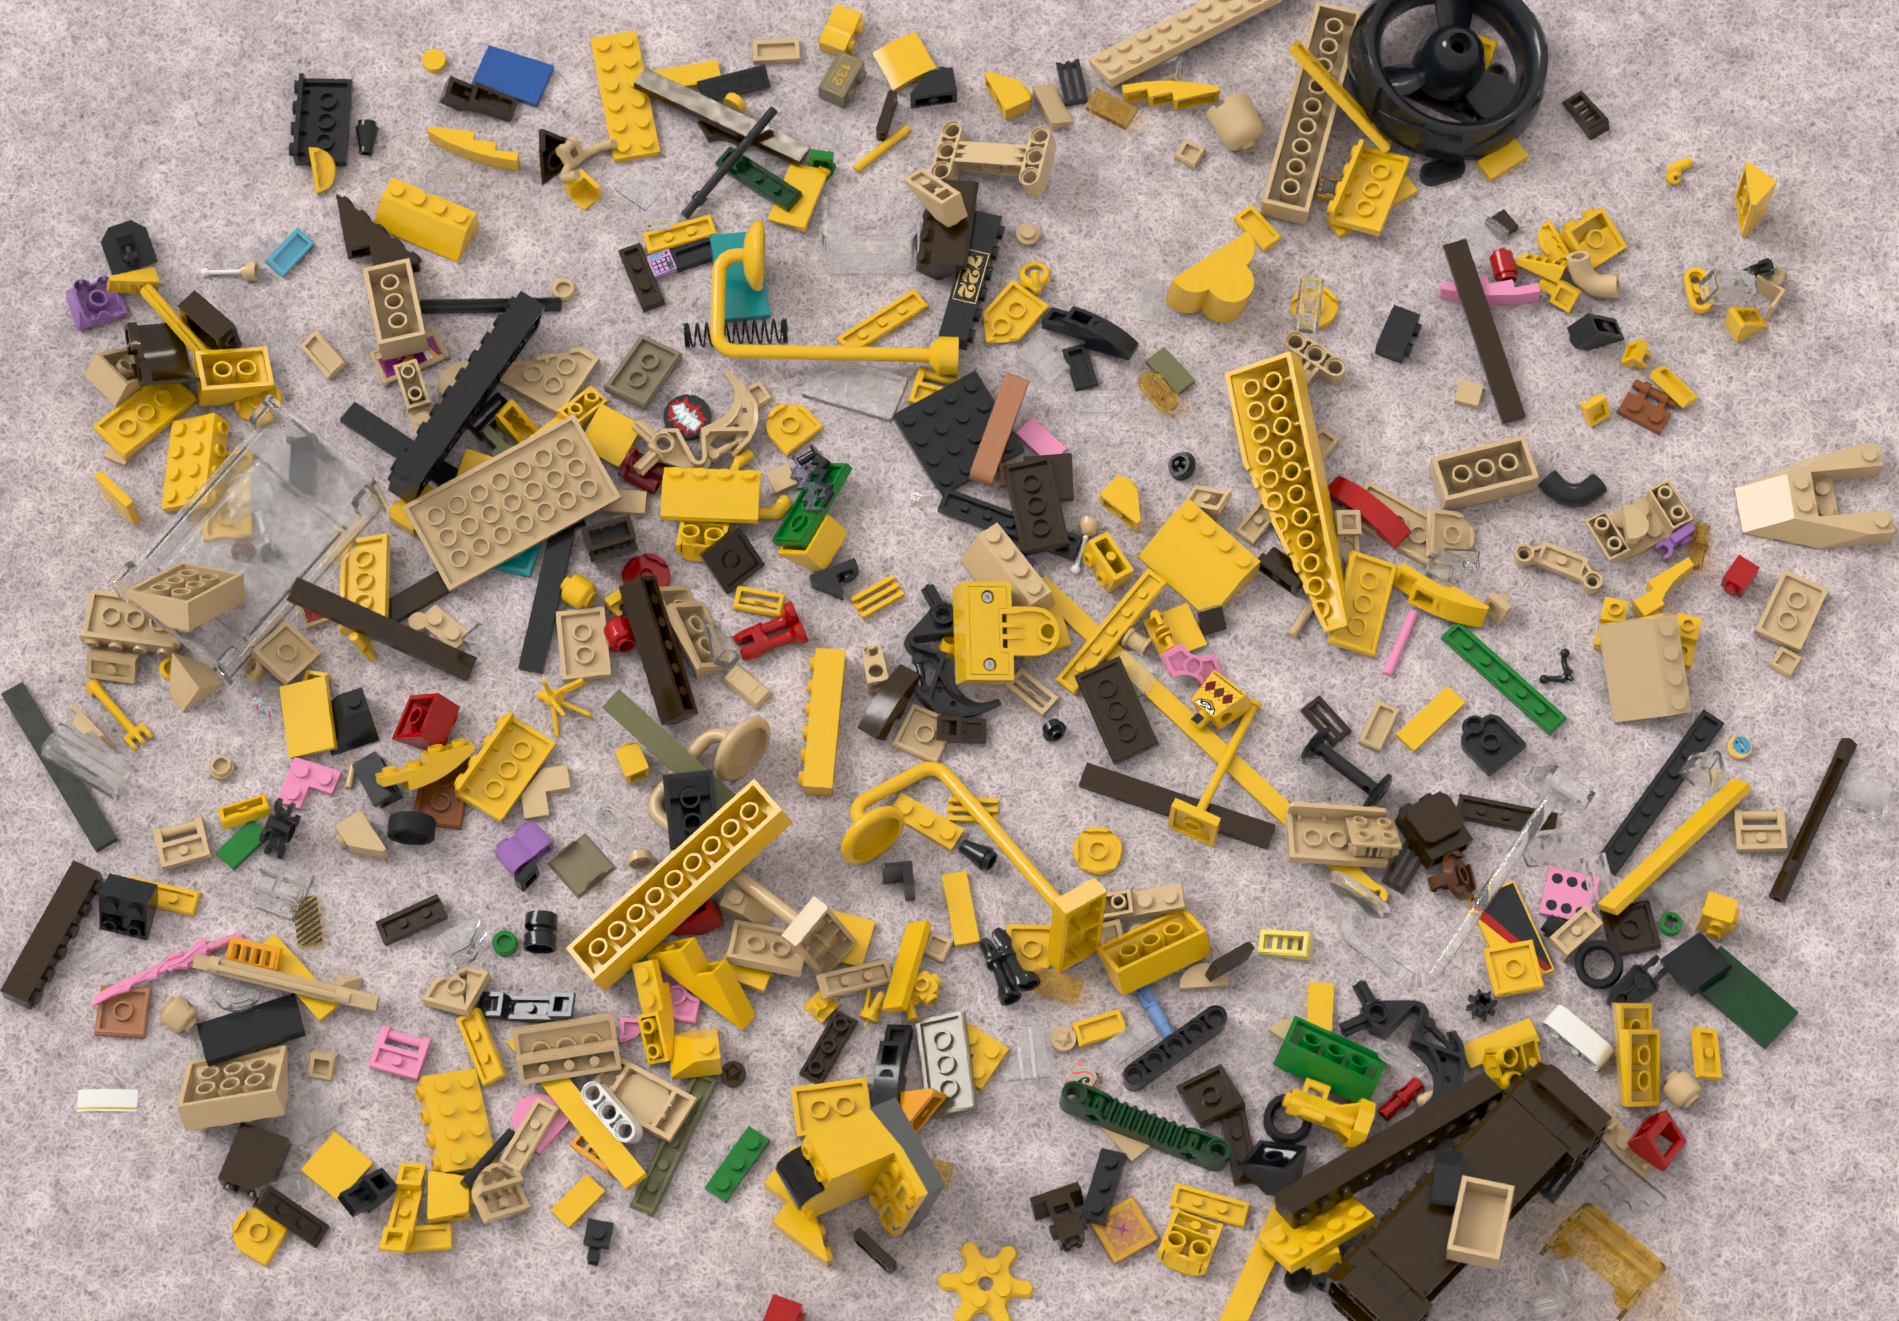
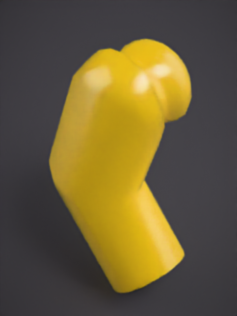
[1665,157,1693,186]
[729,449,754,470]

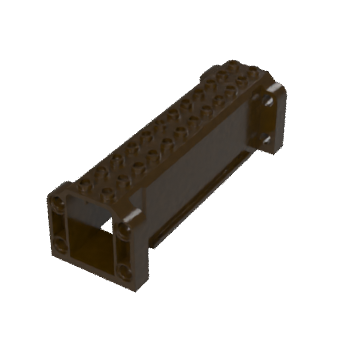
[1324,1062,1612,1321]

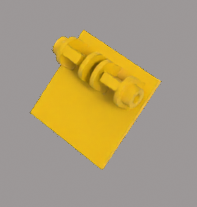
[1142,603,1207,662]

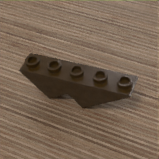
[336,194,422,273]

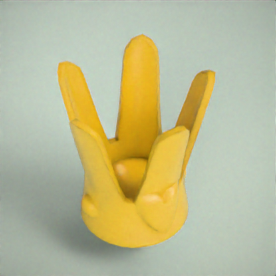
[859,988,885,1027]

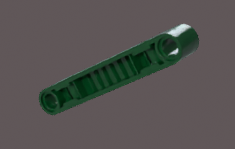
[1059,1081,1231,1172]

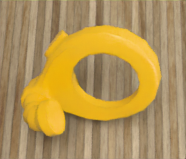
[1019,262,1051,295]

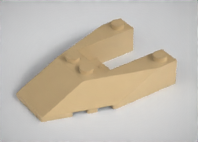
[1735,444,1895,550]

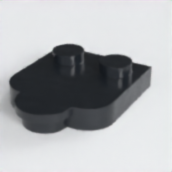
[1461,714,1526,777]

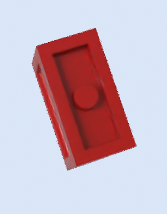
[1627,1110,1686,1171]

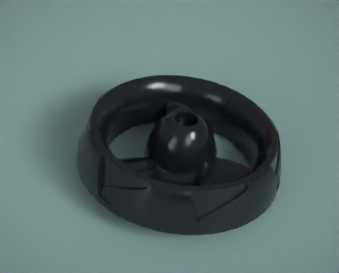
[1347,0,1548,161]

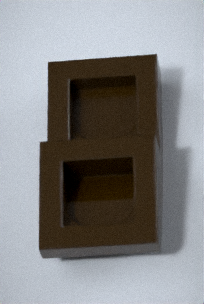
[936,715,986,744]

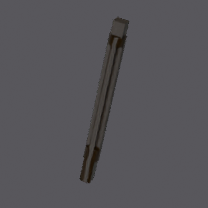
[1769,738,1857,902]

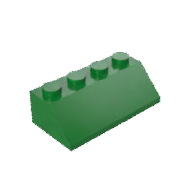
[1273,1016,1388,1103]

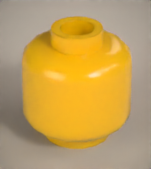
[560,574,598,609]

